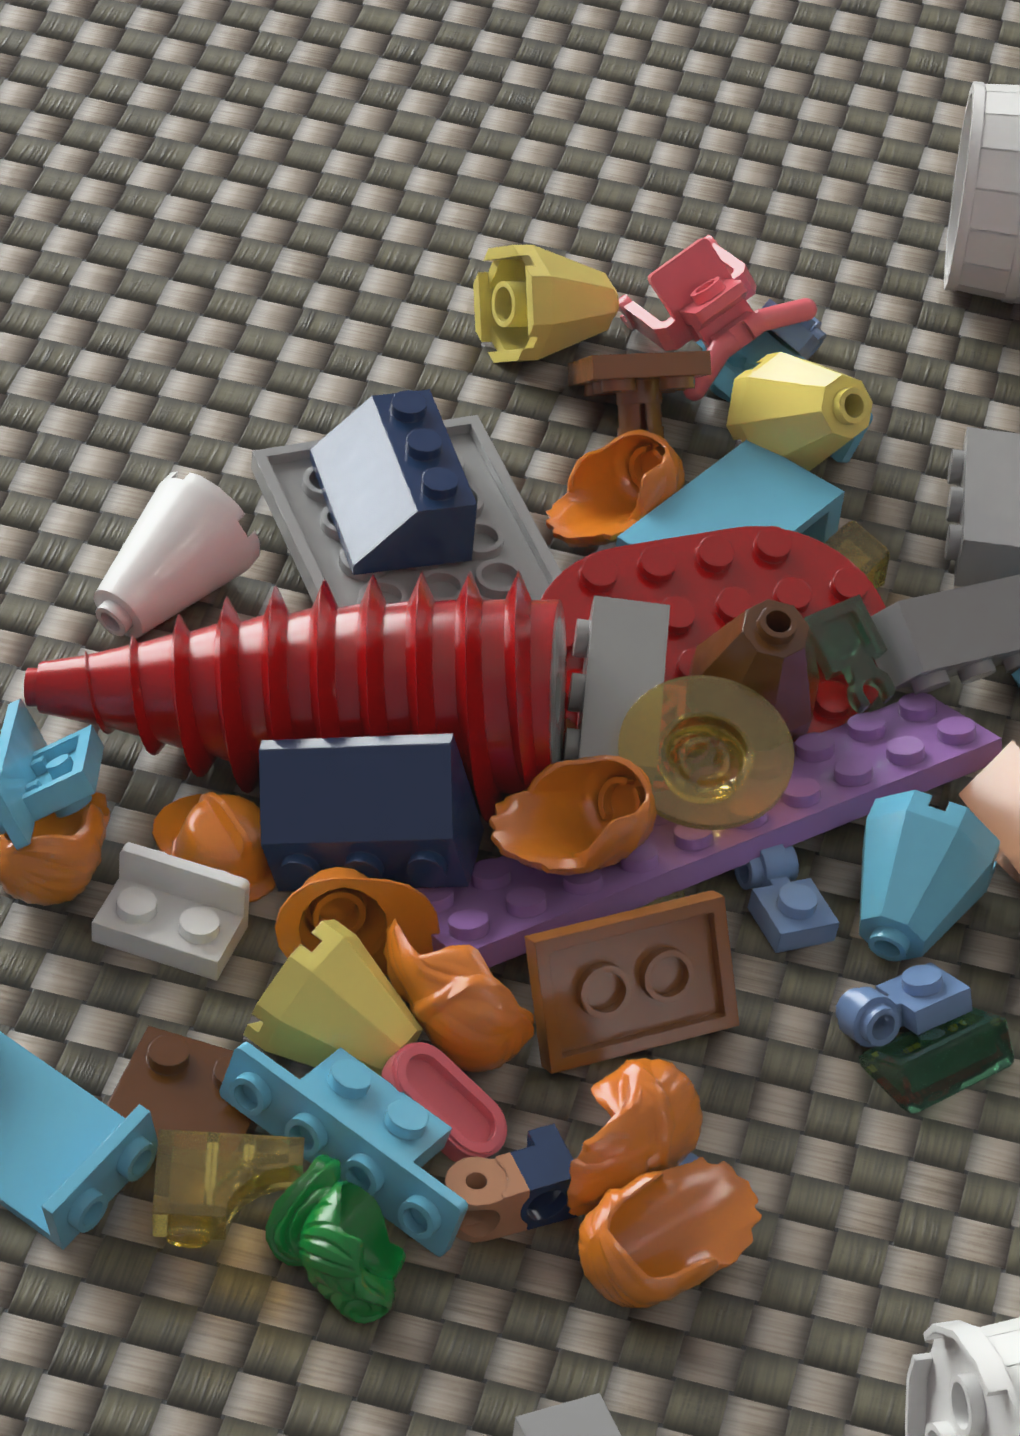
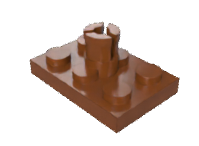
[568,350,711,438]
[524,890,740,1074]

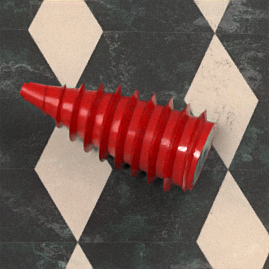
[24,570,567,823]

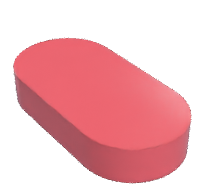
[382,1042,507,1162]

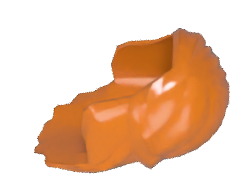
[546,430,685,548]
[489,755,657,876]
[0,792,110,906]
[383,918,534,1072]
[567,1058,703,1216]
[578,1157,762,1308]

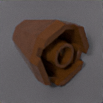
[685,599,820,753]

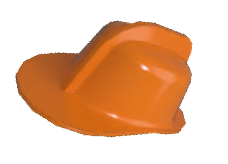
[152,792,276,903]
[275,867,440,975]

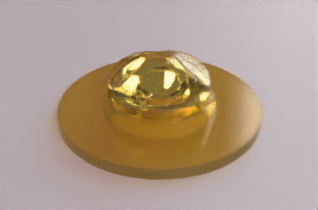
[618,675,794,830]

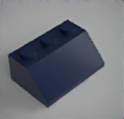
[310,389,477,575]
[259,733,484,892]

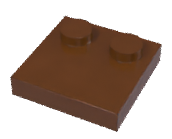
[106,1026,258,1183]

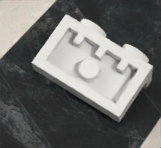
[92,842,250,981]

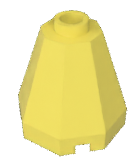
[473,245,619,363]
[726,352,873,471]
[243,919,423,1077]

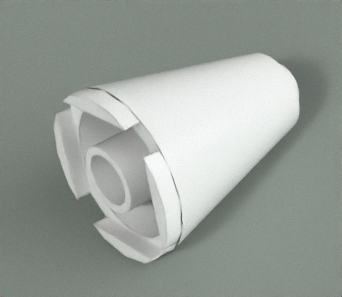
[94,471,260,638]

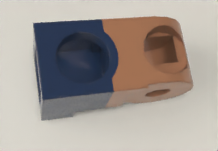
[444,1123,578,1243]

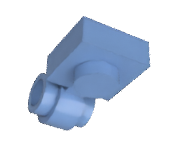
[762,299,827,360]
[734,844,839,953]
[836,962,973,1047]

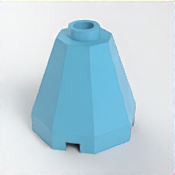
[859,790,1000,961]

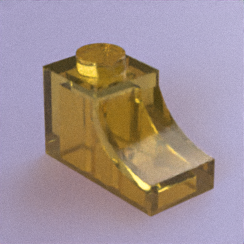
[152,1129,305,1248]

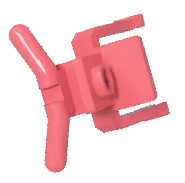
[618,235,817,401]

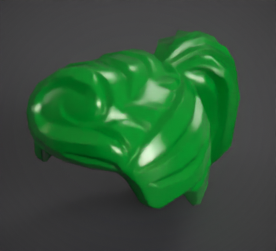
[265,1154,406,1324]

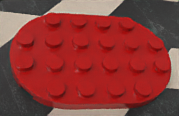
[540,526,886,771]

